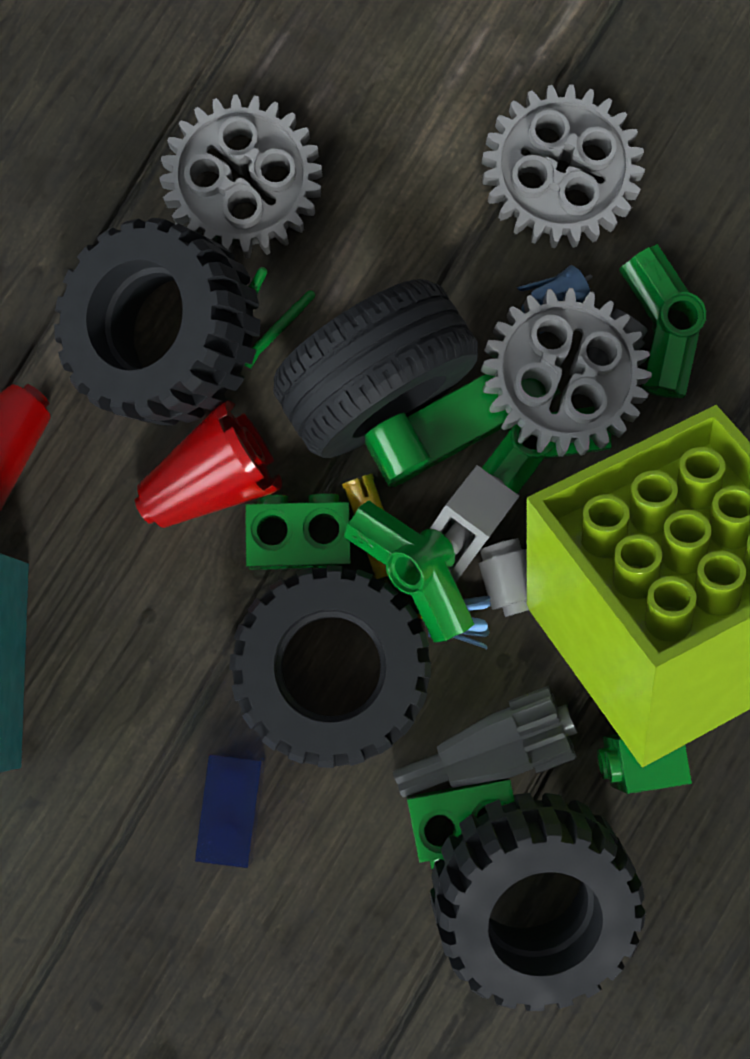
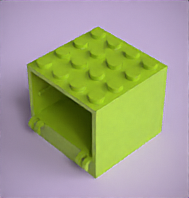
[527,405,750,768]

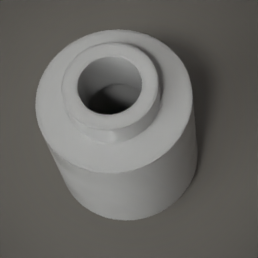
[478,538,529,617]

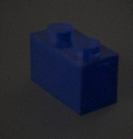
[195,752,266,868]

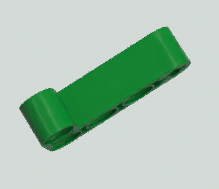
[365,374,561,488]

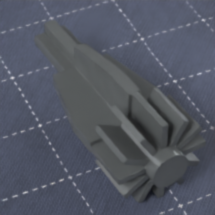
[393,686,578,797]

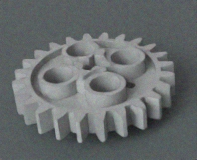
[481,84,645,248]
[160,95,322,259]
[481,288,652,457]

